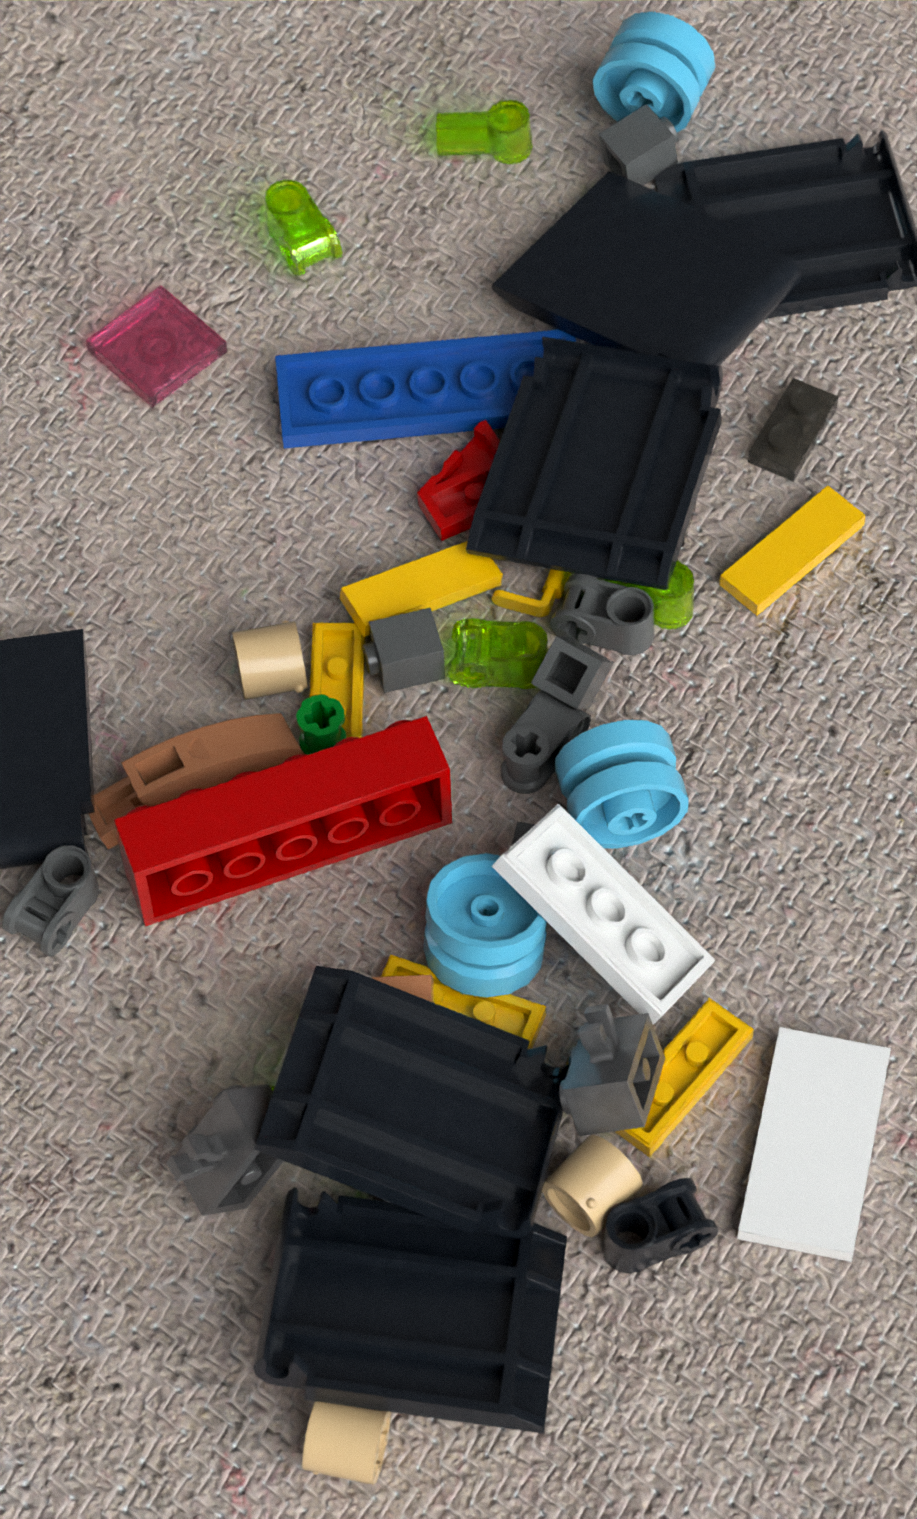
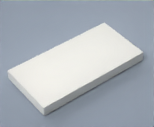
[492,804,716,1024]
[737,1027,891,1262]

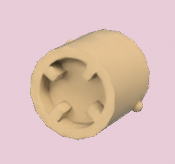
[232,620,307,700]
[542,1135,643,1237]
[302,1401,391,1485]

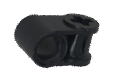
[602,1178,719,1274]

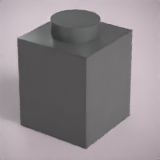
[599,104,679,185]
[362,607,445,693]
[531,636,614,709]

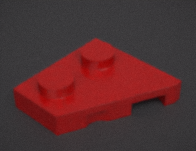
[417,420,500,542]

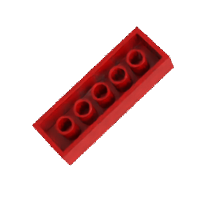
[114,716,453,927]

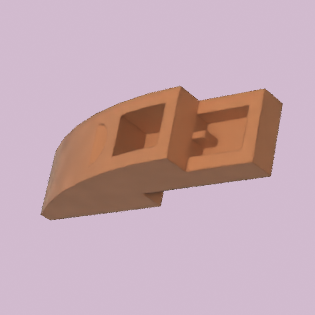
[88,713,304,850]

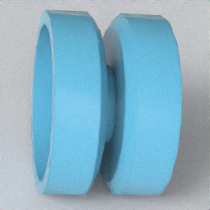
[593,11,715,132]
[555,720,689,848]
[423,853,547,998]

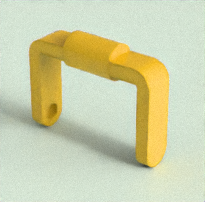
[491,569,571,617]

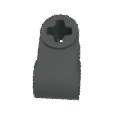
[550,574,655,655]
[501,690,591,794]
[2,845,99,957]

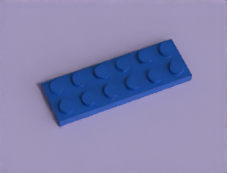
[275,330,576,449]

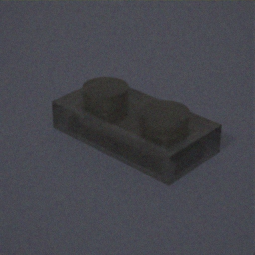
[748,378,839,482]

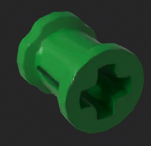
[296,694,347,755]

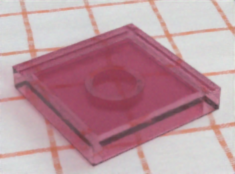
[86,285,227,408]

